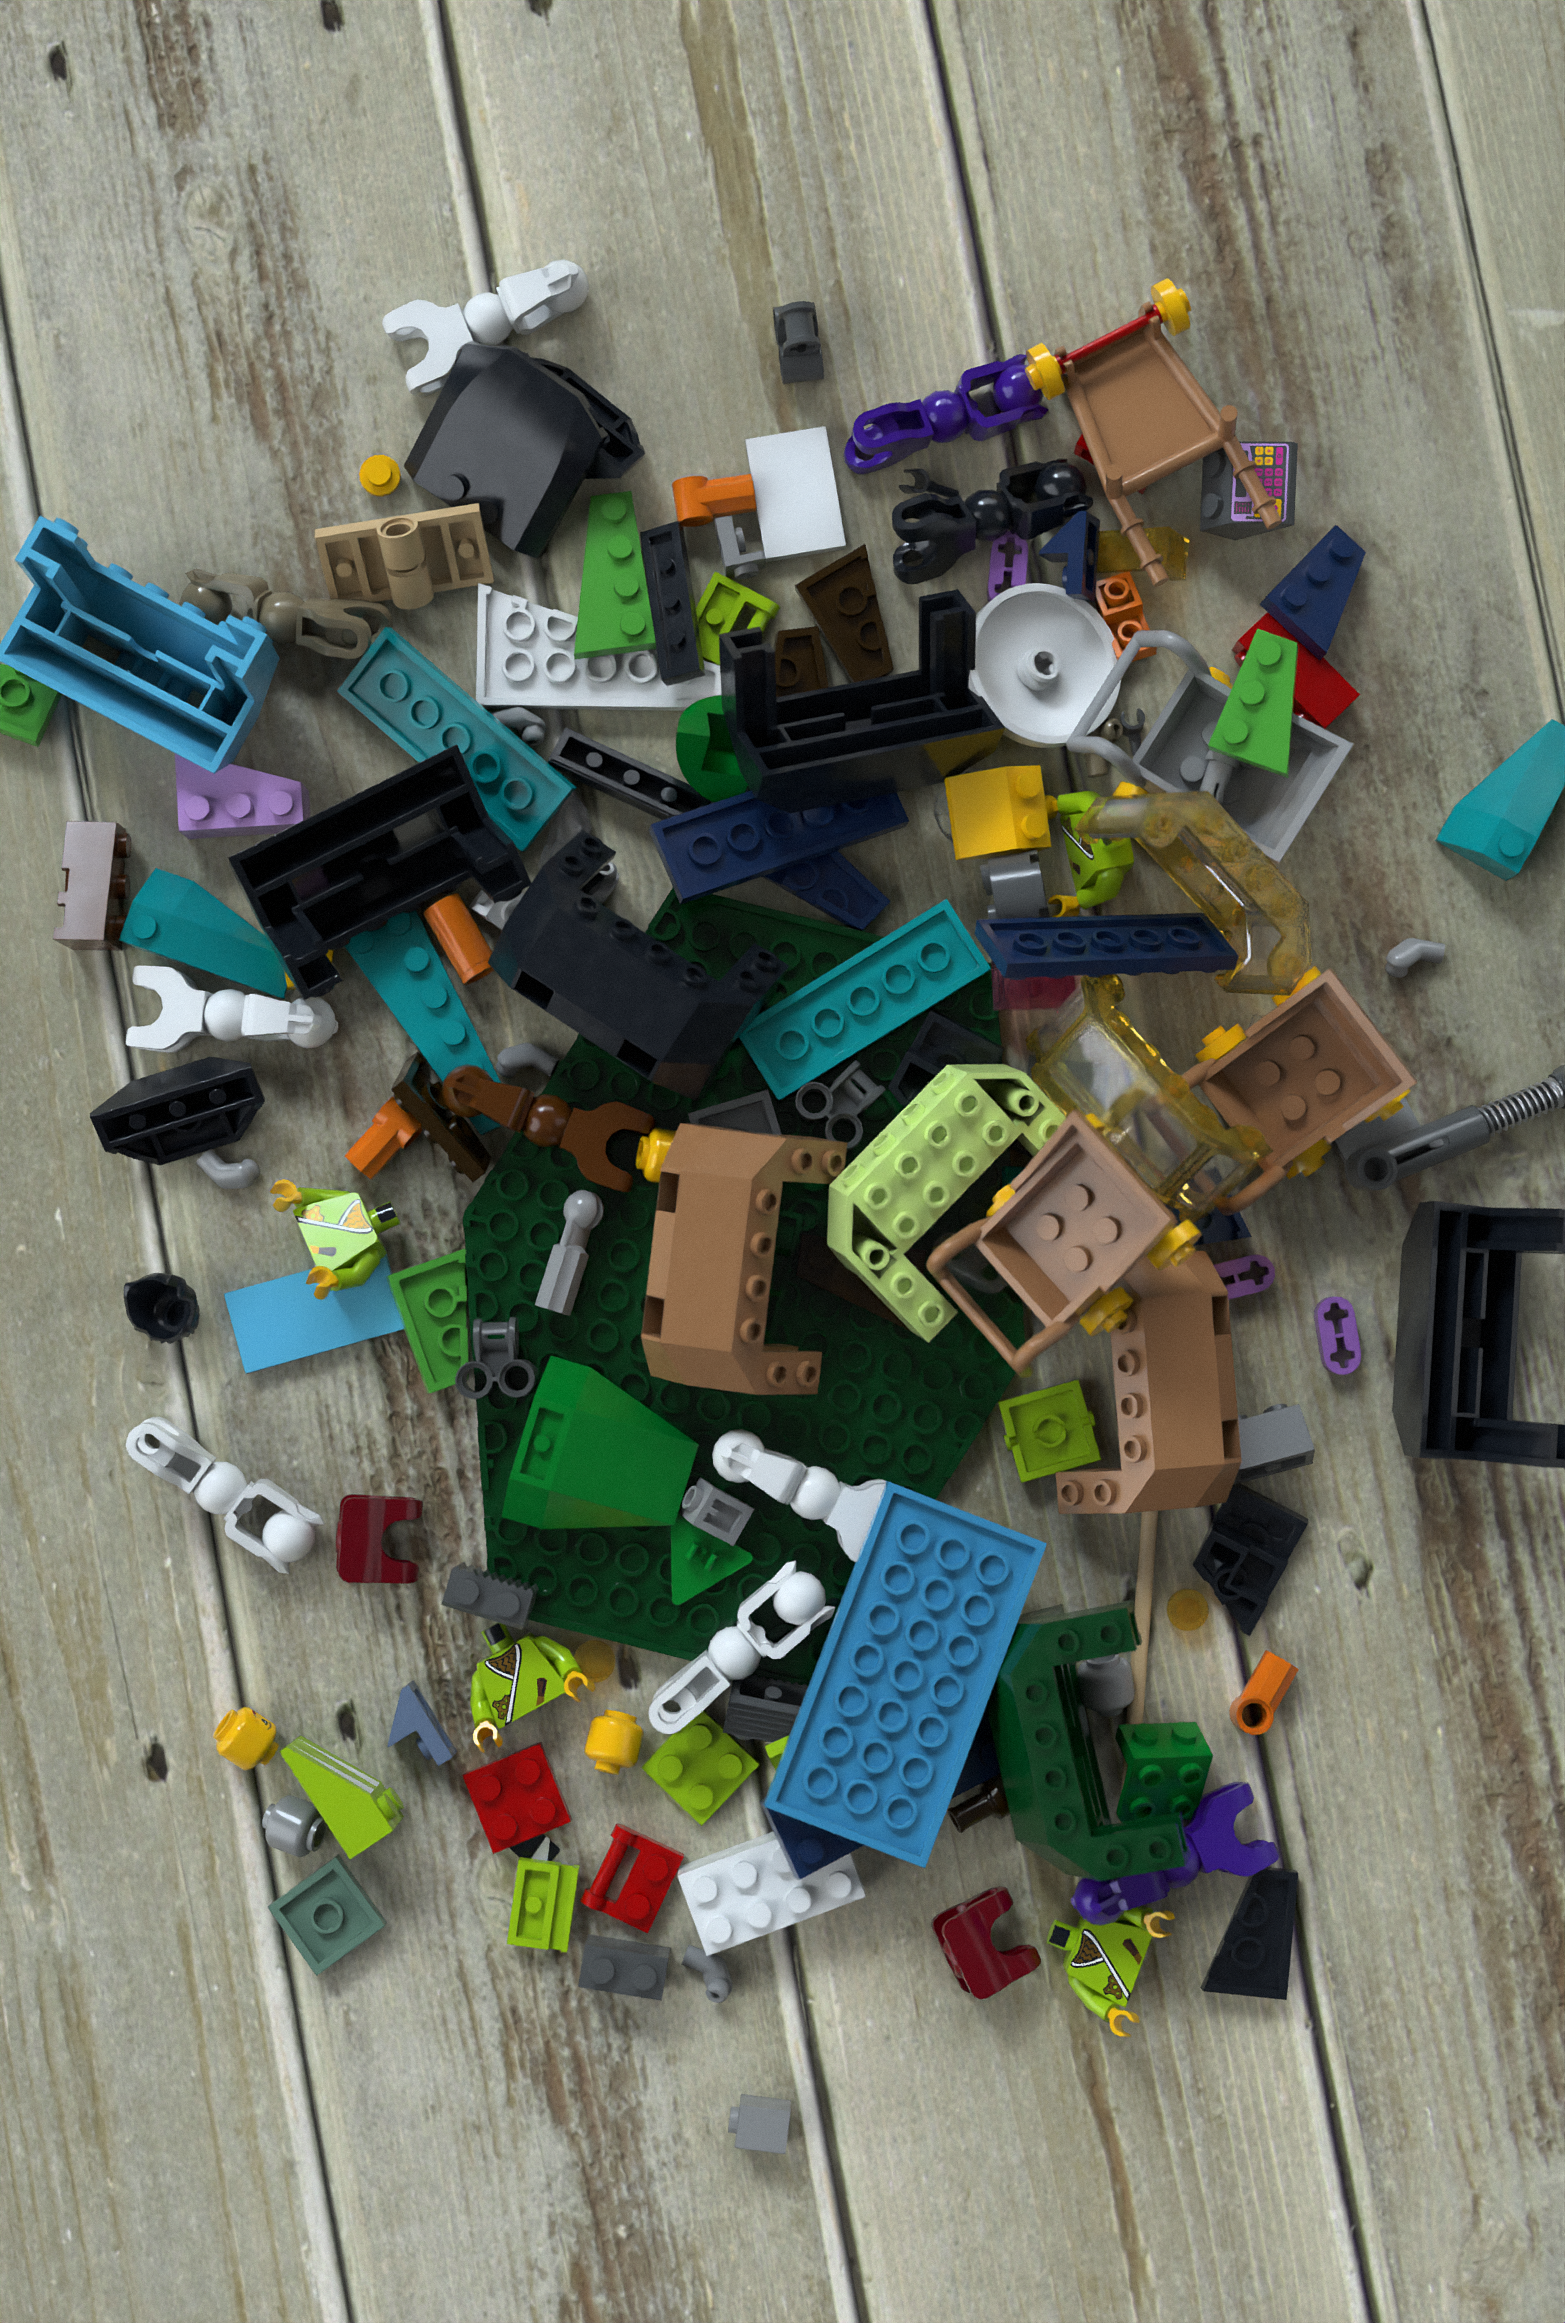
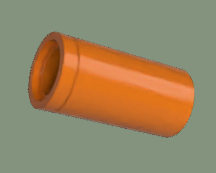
[423,893,494,985]

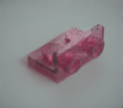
[991,961,1076,1011]

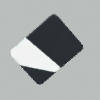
[509,1834,560,1861]

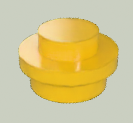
[359,455,401,497]

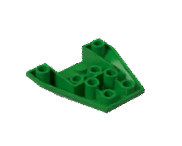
[501,1355,699,1529]

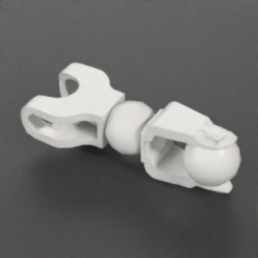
[382,259,589,397]
[125,966,338,1053]
[126,1417,324,1574]
[712,1429,887,1562]
[649,1561,835,1734]

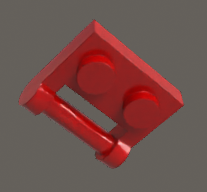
[580,1823,684,1934]

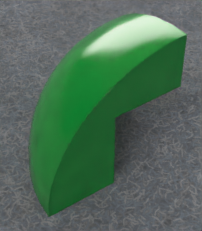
[676,695,748,803]

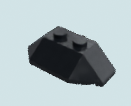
[524,352,646,479]
[90,1056,265,1165]

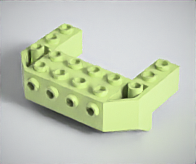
[827,1064,1066,1343]

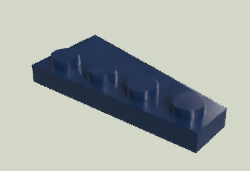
[762,851,891,931]

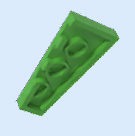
[574,491,656,660]
[0,664,62,747]

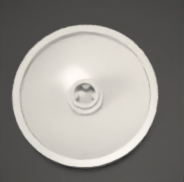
[968,583,1121,748]

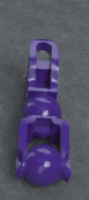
[844,354,1049,474]
[1071,1782,1279,1926]

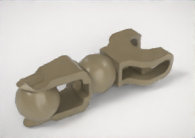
[179,568,393,659]

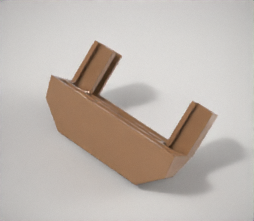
[641,1123,847,1395]
[1056,1251,1242,1514]

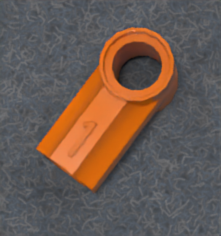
[672,474,756,527]
[345,1096,422,1180]
[1229,1650,1299,1735]

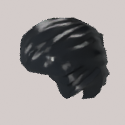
[123,1273,200,1344]

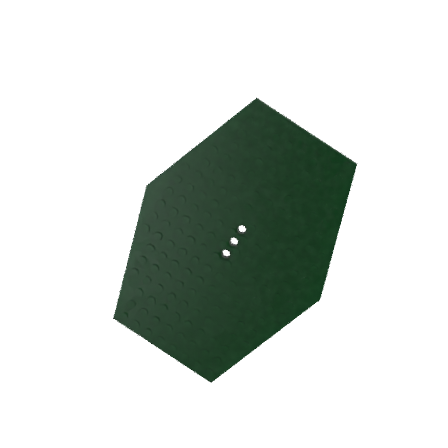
[462,888,1025,1686]

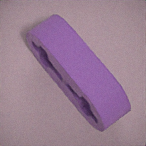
[987,531,1028,602]
[1214,1255,1275,1300]
[1314,1296,1361,1375]

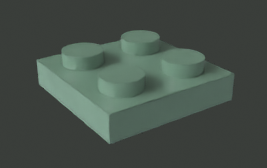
[268,1854,387,1976]

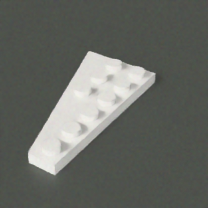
[476,583,721,711]

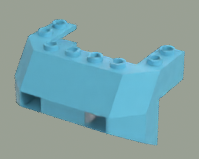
[0,516,279,774]

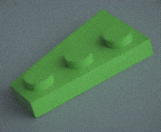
[1208,629,1298,778]
[386,1249,469,1394]

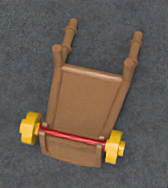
[1025,278,1282,587]

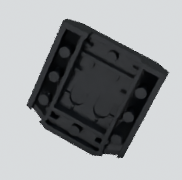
[404,341,608,559]

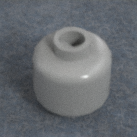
[1078,1654,1135,1717]
[262,1795,328,1857]

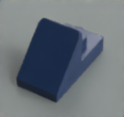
[1039,511,1100,602]

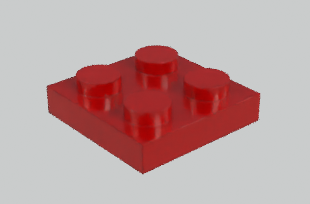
[462,1742,572,1854]

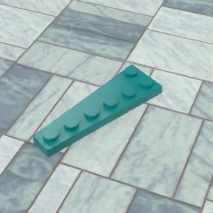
[345,910,502,1136]

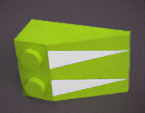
[280,1735,404,1859]

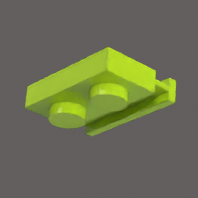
[507,1857,580,1953]

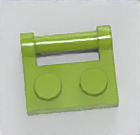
[696,571,780,666]

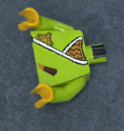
[1044,791,1134,917]
[270,1179,401,1300]
[470,1622,595,1753]
[1046,1905,1175,2037]

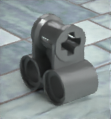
[773,301,824,384]
[795,1060,886,1152]
[455,1317,540,1399]

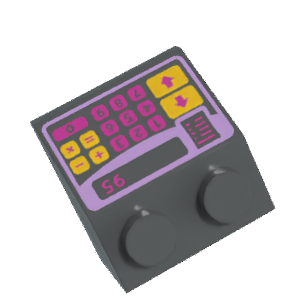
[1200,441,1298,540]

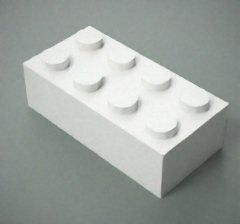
[677,1832,866,1956]

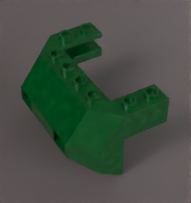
[986,1600,1191,1881]

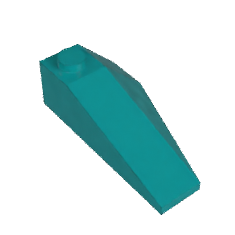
[1435,719,1565,881]
[119,868,288,999]

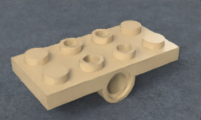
[315,503,494,609]

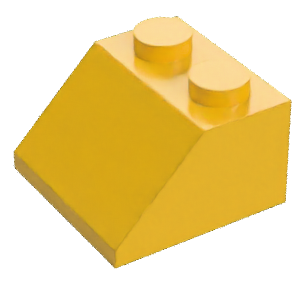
[944,765,1052,860]

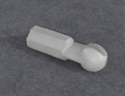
[535,1190,604,1316]

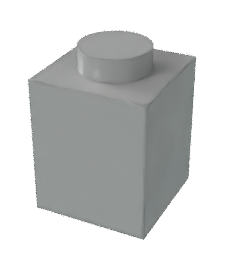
[728,2094,791,2154]

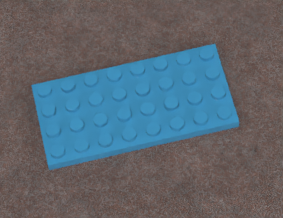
[763,1481,1047,1868]

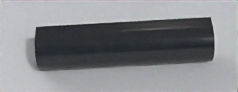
[548,727,713,820]

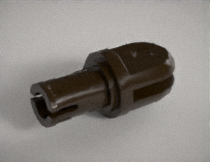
[947,1773,1010,1833]

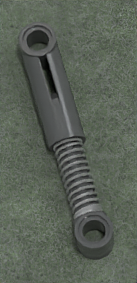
[1344,1065,1565,1191]

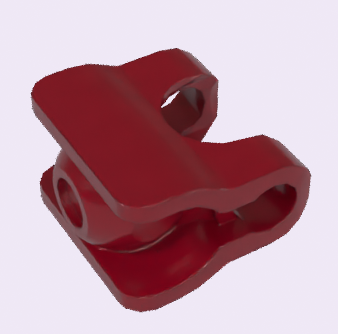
[335,1494,423,1584]
[931,1886,1041,2000]

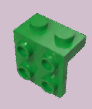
[1115,1722,1213,1822]

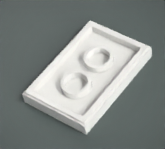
[745,426,846,562]

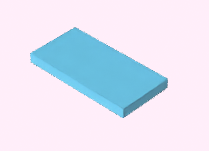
[224,1249,404,1374]

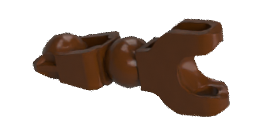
[442,1064,657,1193]

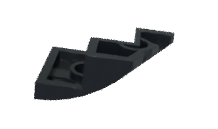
[888,1008,1005,1108]
[1192,1483,1308,1636]

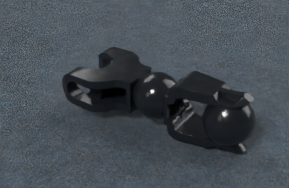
[892,458,1093,585]

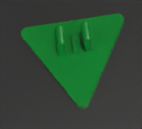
[671,1512,753,1605]

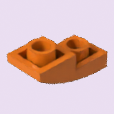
[1095,571,1157,662]

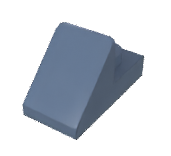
[387,1680,457,1766]

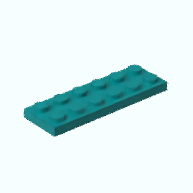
[337,627,576,852]
[738,899,991,1102]

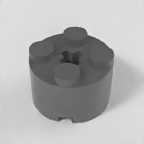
[980,849,1050,919]

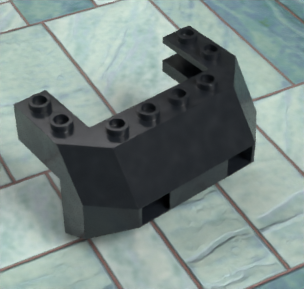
[719,589,1005,814]
[228,744,531,1000]
[488,830,789,1101]
[1392,1201,1565,1468]

